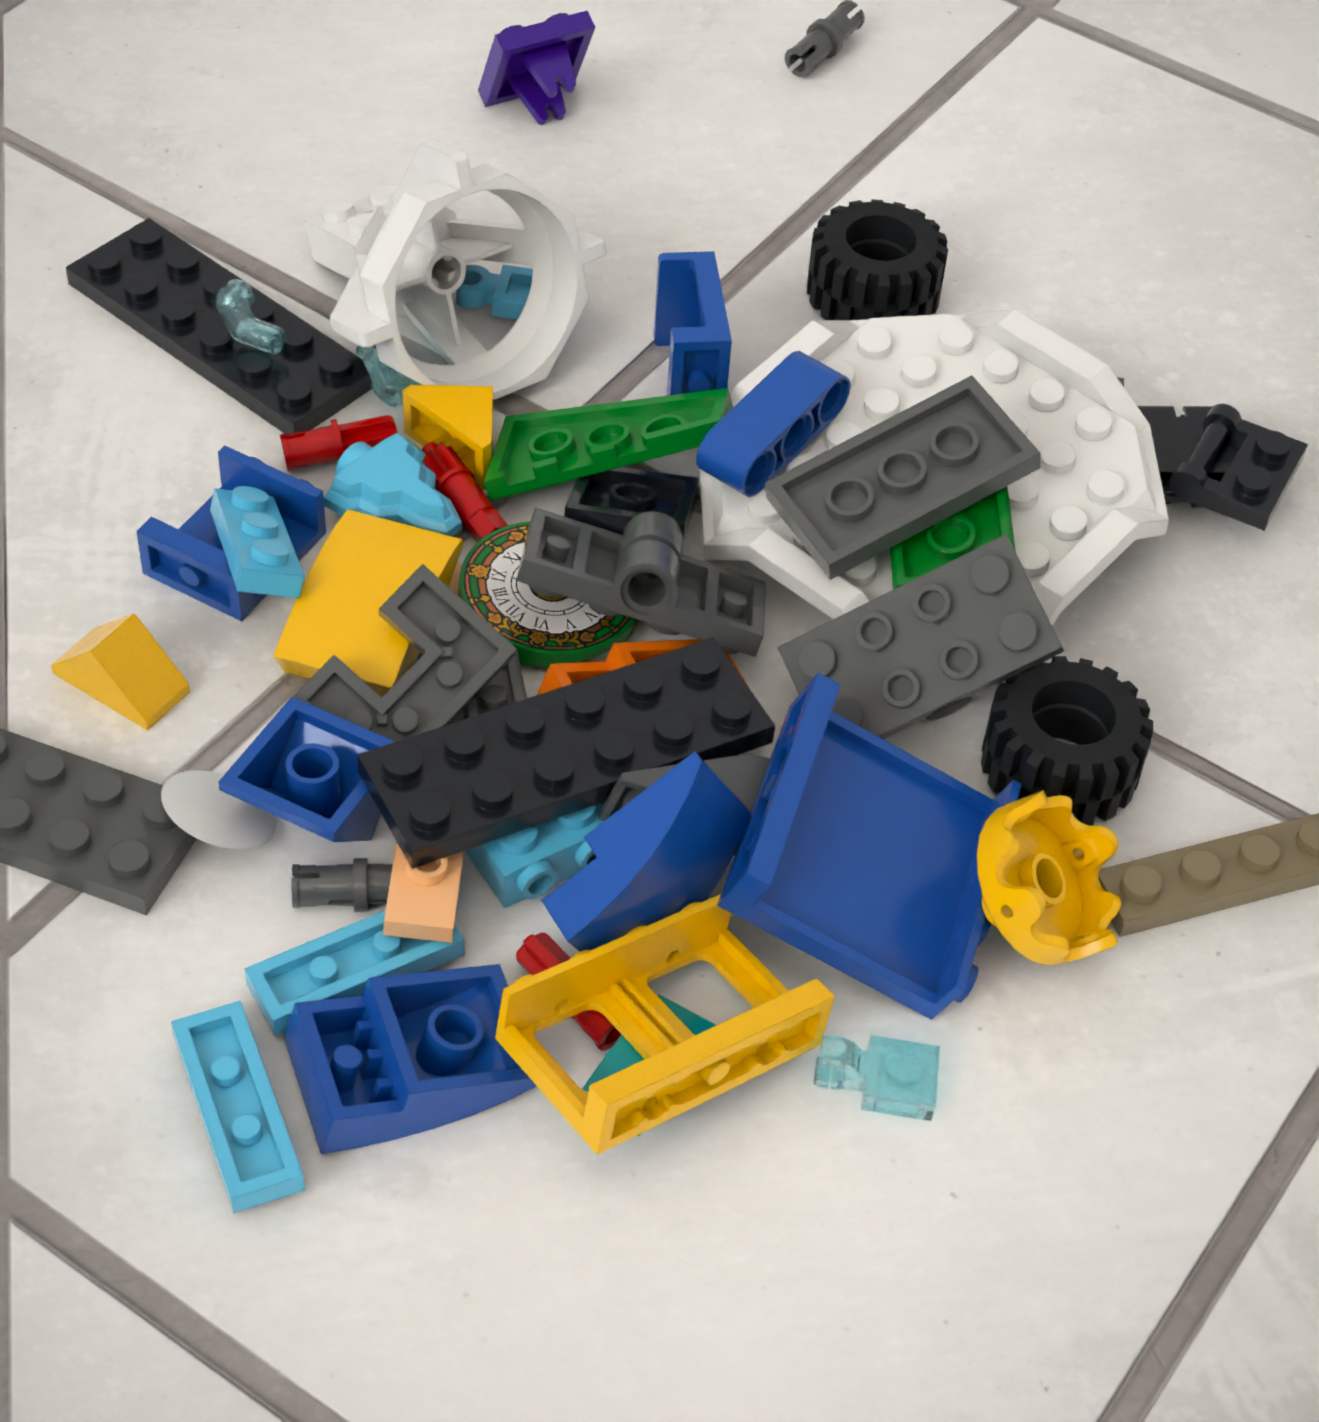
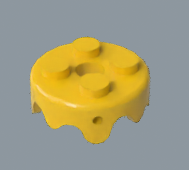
[976,790,1122,965]

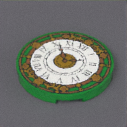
[458,521,638,668]

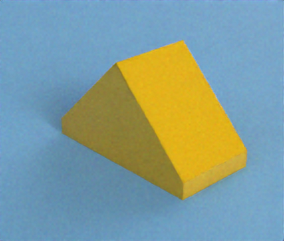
[402,385,493,490]
[51,613,190,731]

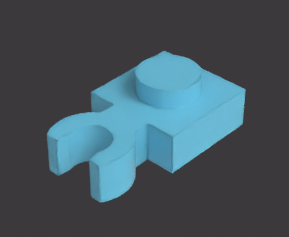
[456,265,533,320]

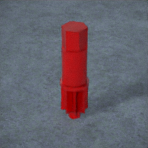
[422,441,508,542]

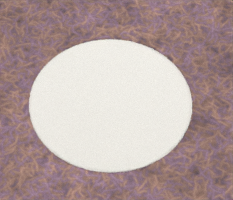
[161,770,276,850]

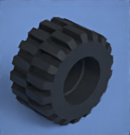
[807,199,948,321]
[981,656,1153,826]

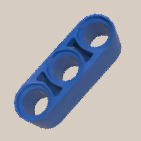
[696,351,851,497]

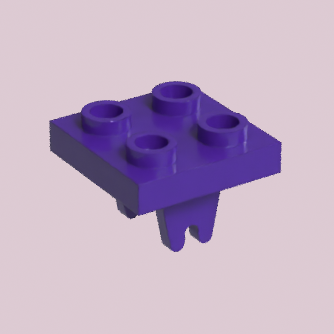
[478,10,596,125]

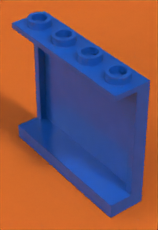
[717,672,1022,1020]

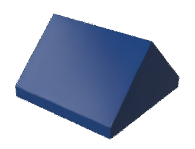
[218,697,395,842]

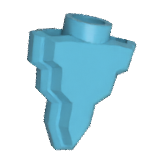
[324,433,462,537]

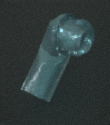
[216,279,286,355]

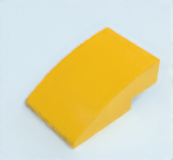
[273,509,464,698]

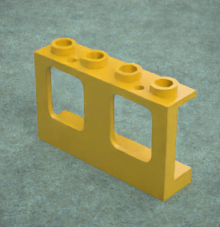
[495,894,835,1155]

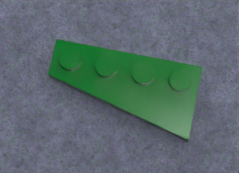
[484,388,733,501]

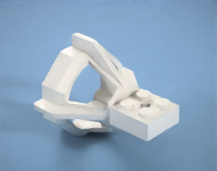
[304,139,607,400]

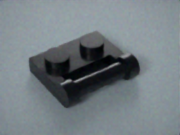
[1169,403,1308,531]

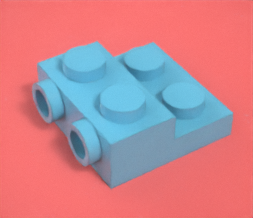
[465,802,605,908]

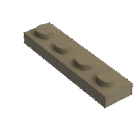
[1099,813,1319,937]

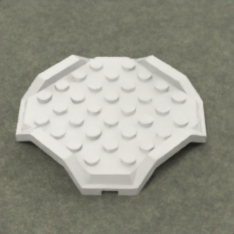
[698,309,1169,681]

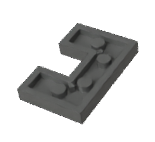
[293,564,517,742]

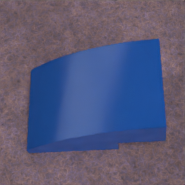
[541,751,751,952]
[284,964,537,1154]

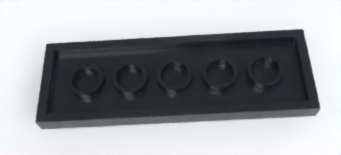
[66,218,377,434]
[357,637,775,869]

